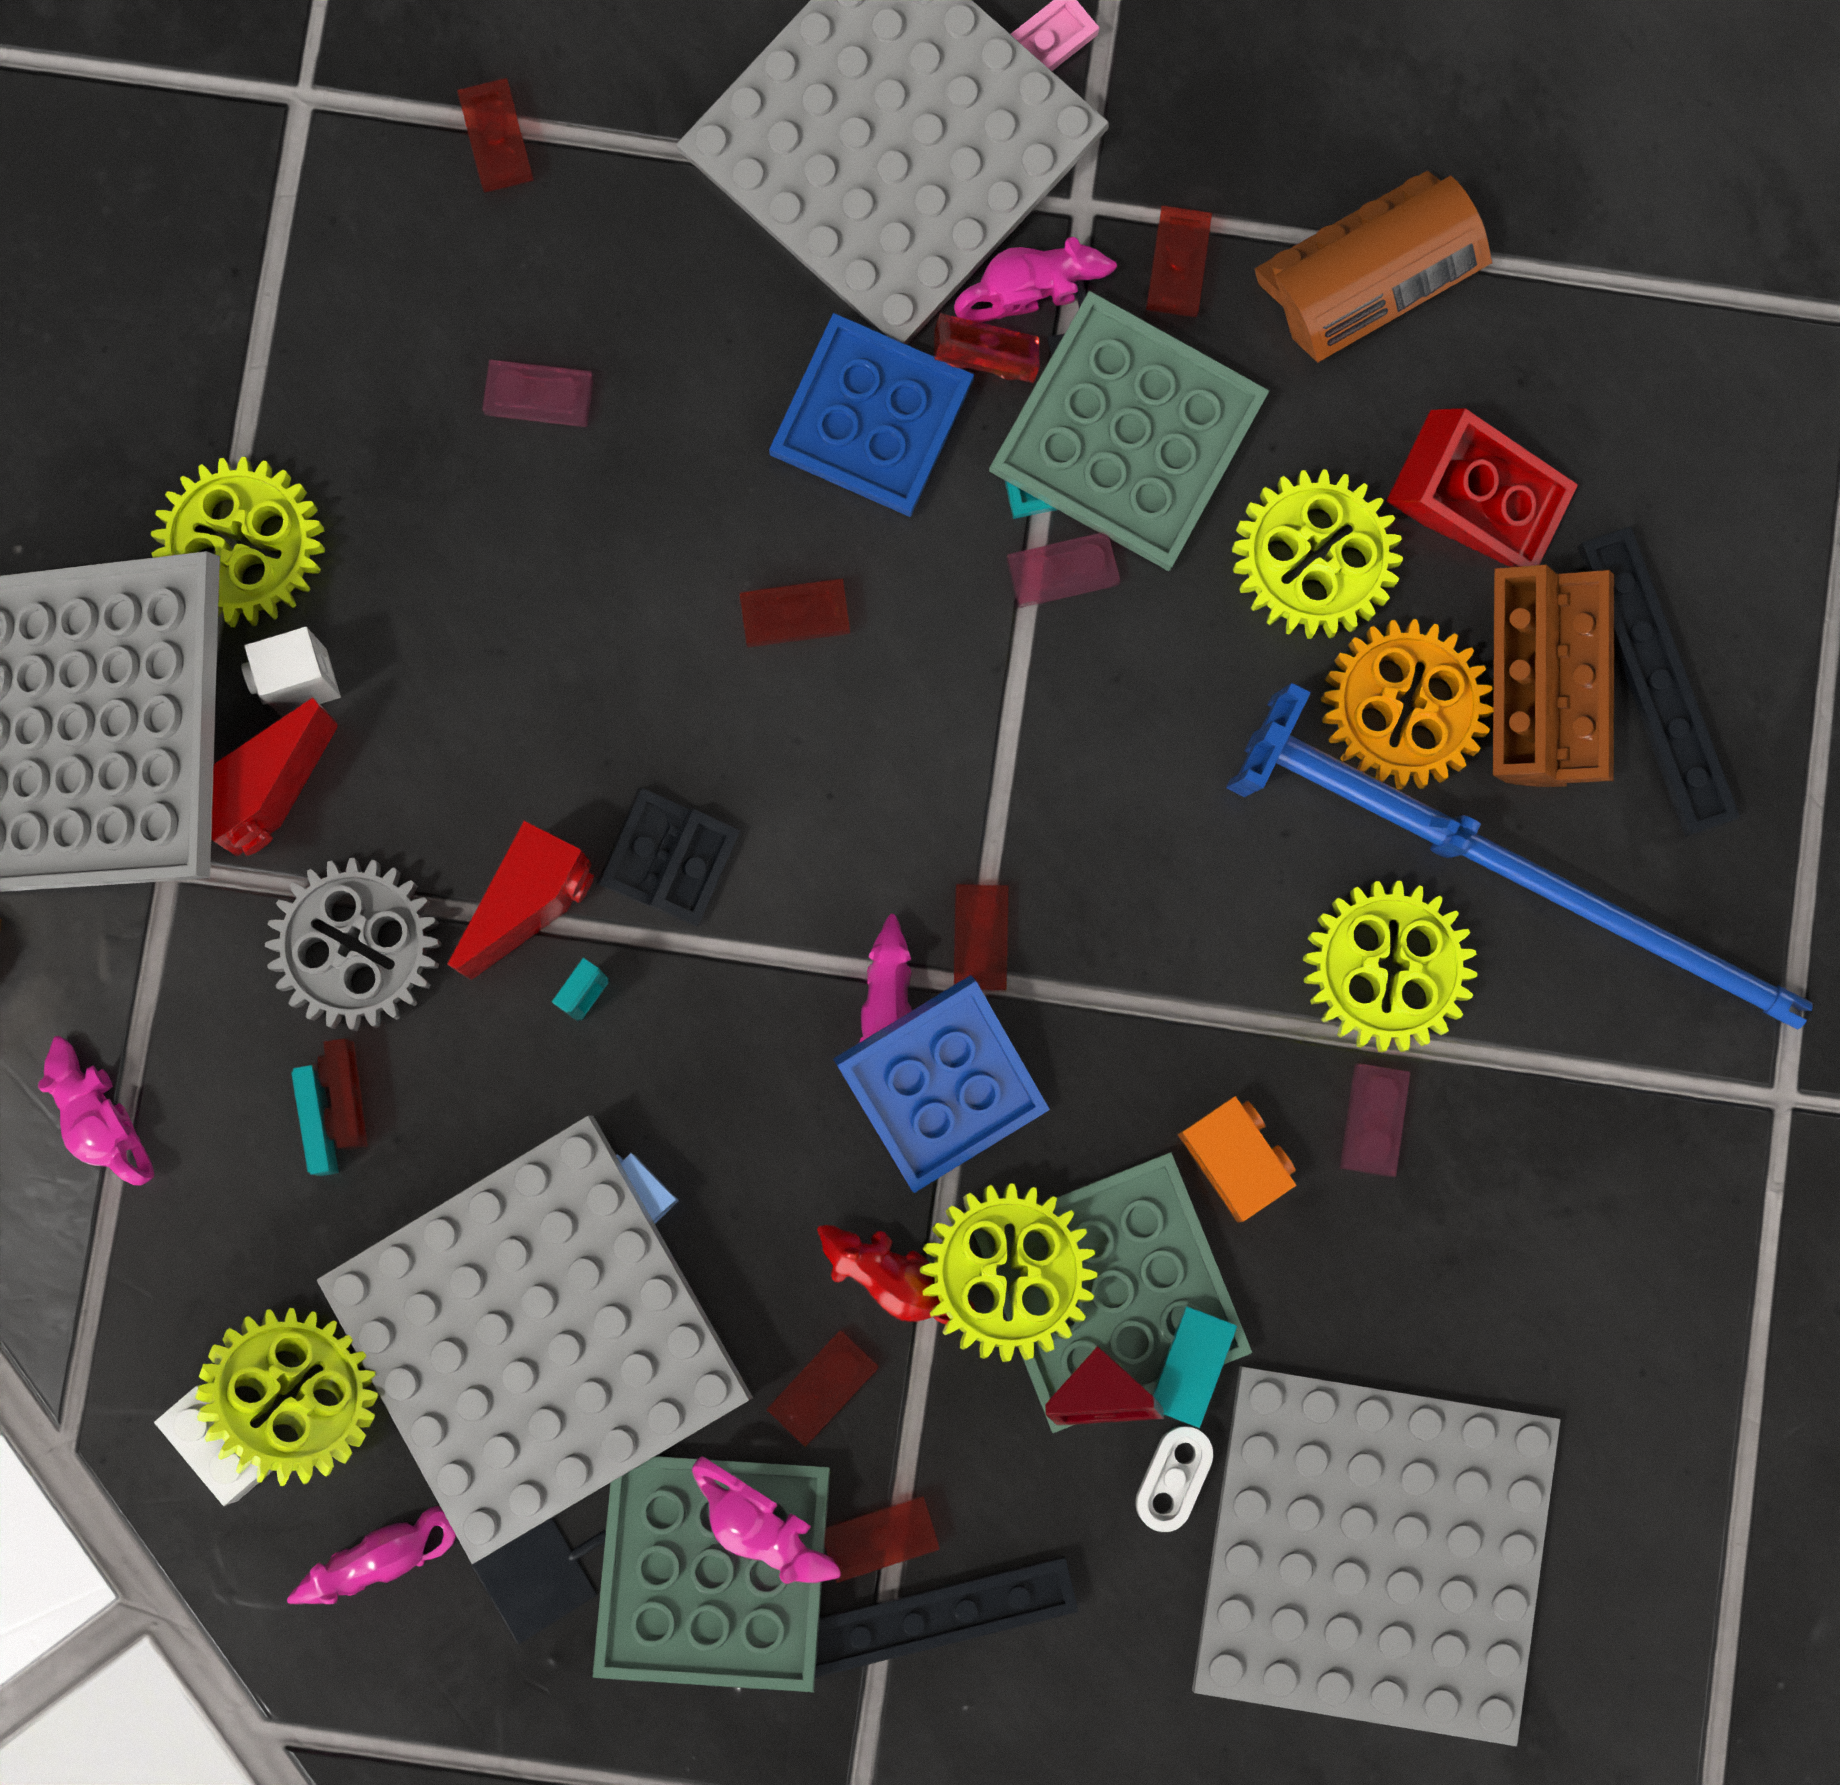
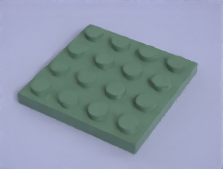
[989,291,1269,571]
[973,1152,1252,1433]
[593,1457,830,1693]

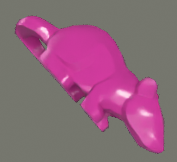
[954,237,1117,324]
[860,914,912,1042]
[38,1036,155,1186]
[692,1456,841,1584]
[287,1506,457,1604]

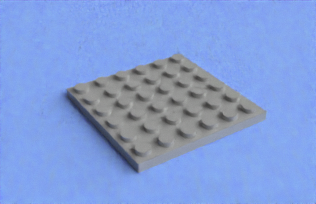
[676,0,1109,345]
[0,551,220,892]
[317,1116,753,1564]
[1192,1366,1560,1746]

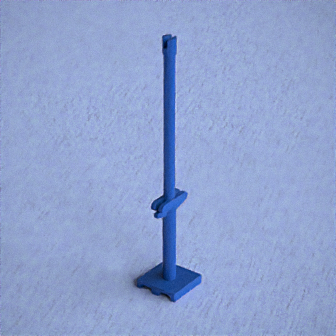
[1226,683,1813,1030]

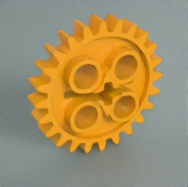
[1321,619,1494,790]

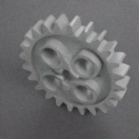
[265,858,441,1031]

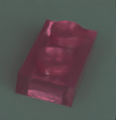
[482,360,593,427]
[1006,532,1120,608]
[1340,1063,1410,1177]

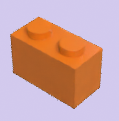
[1177,1096,1297,1222]

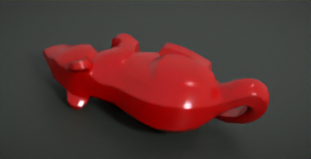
[817,1225,975,1325]

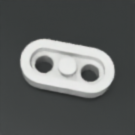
[1136,1426,1213,1532]

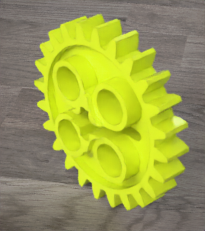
[151,457,325,627]
[1232,469,1403,639]
[1303,881,1477,1052]
[920,1184,1097,1362]
[195,1308,378,1486]

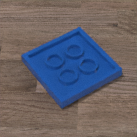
[769,313,974,517]
[833,975,1050,1193]

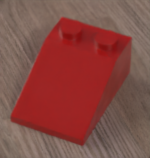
[1387,408,1578,567]
[211,697,339,856]
[447,821,594,980]

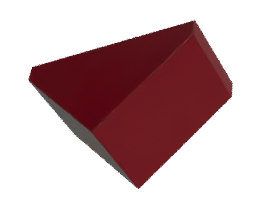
[1045,1346,1164,1426]

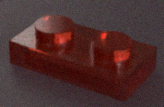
[457,78,534,193]
[1146,206,1212,317]
[934,313,1040,383]
[740,579,850,648]
[953,884,1008,992]
[318,1038,368,1150]
[766,1330,879,1447]
[825,1495,940,1583]

